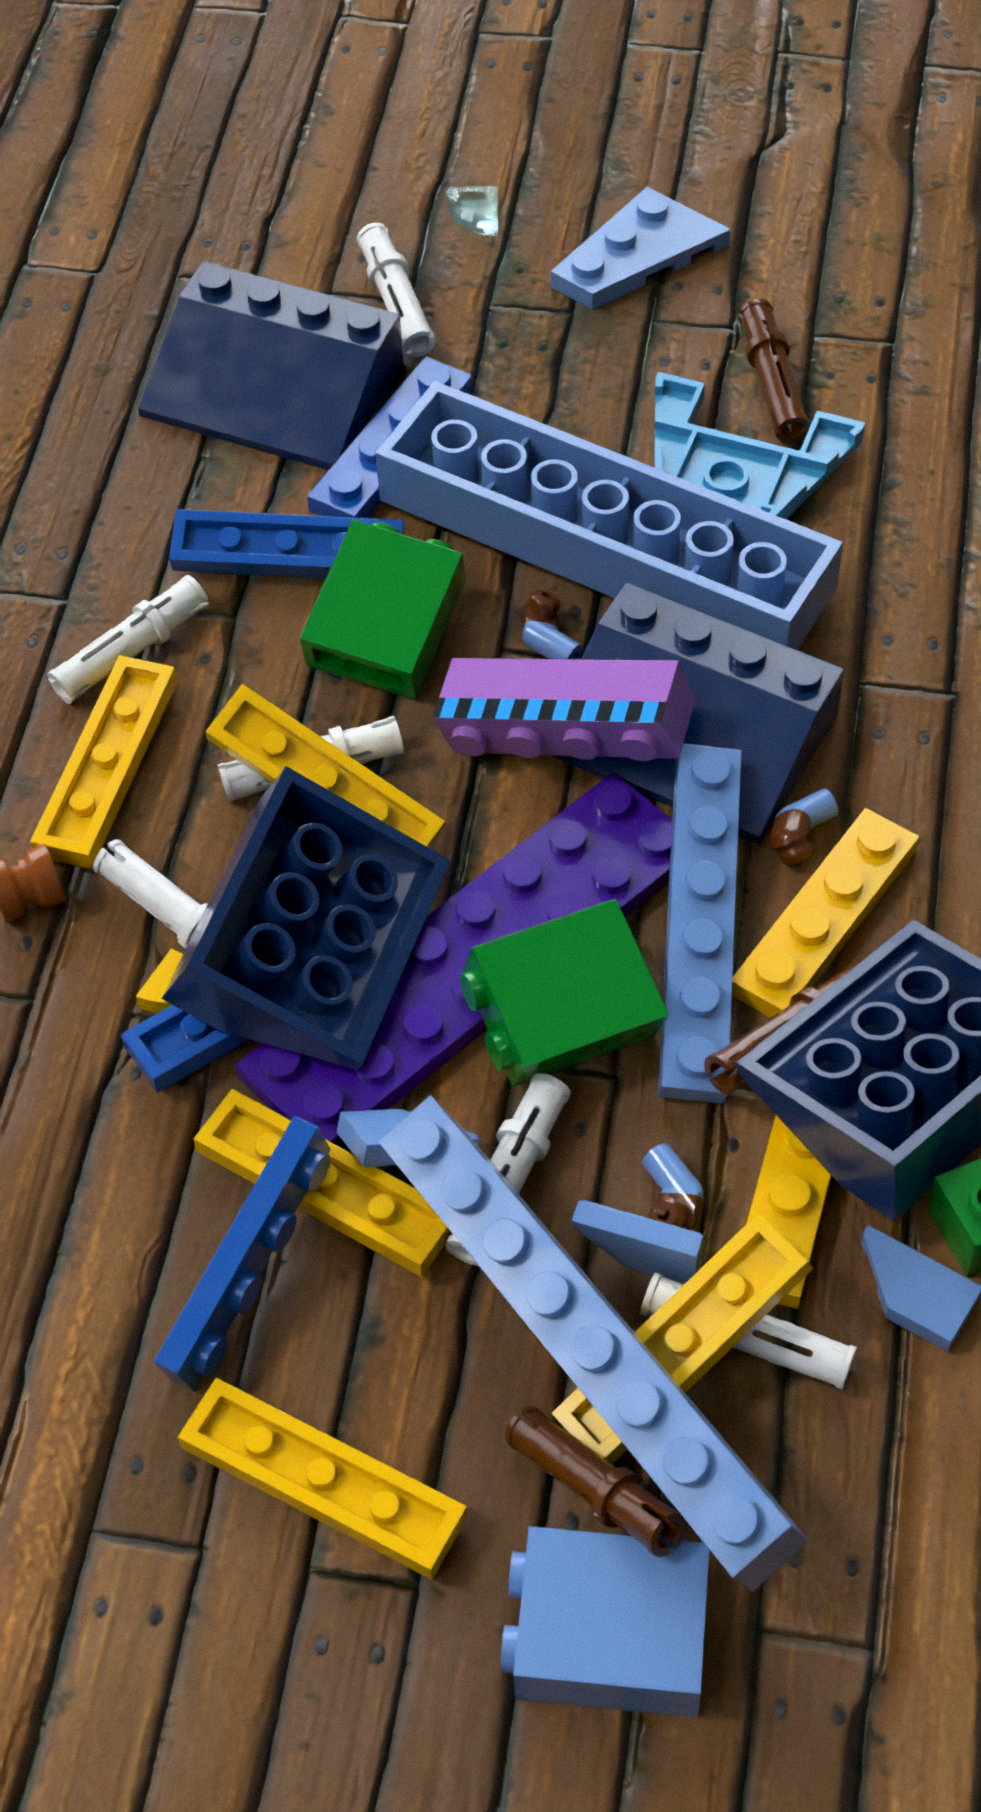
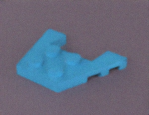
[654,372,866,519]

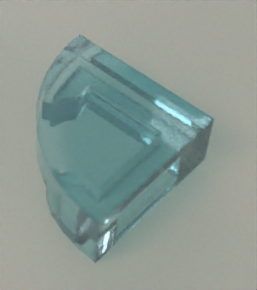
[446,186,498,236]

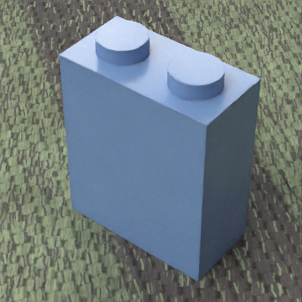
[500,1526,710,1718]

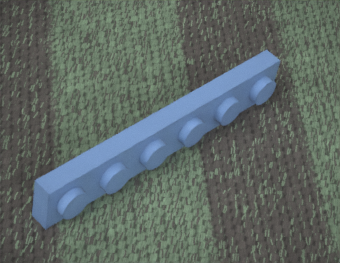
[658,743,741,1104]

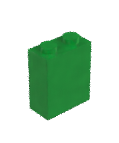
[299,519,466,701]
[460,898,669,1088]

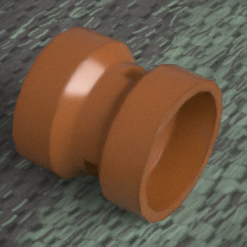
[0,844,66,924]

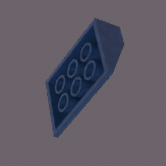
[138,261,404,470]
[550,583,844,844]
[161,766,451,1070]
[736,920,981,1221]

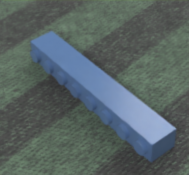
[378,1095,809,1592]

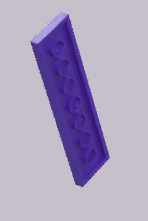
[235,772,672,1148]

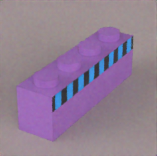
[432,658,696,761]

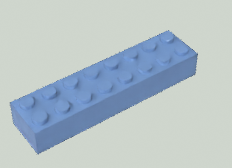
[375,381,843,650]

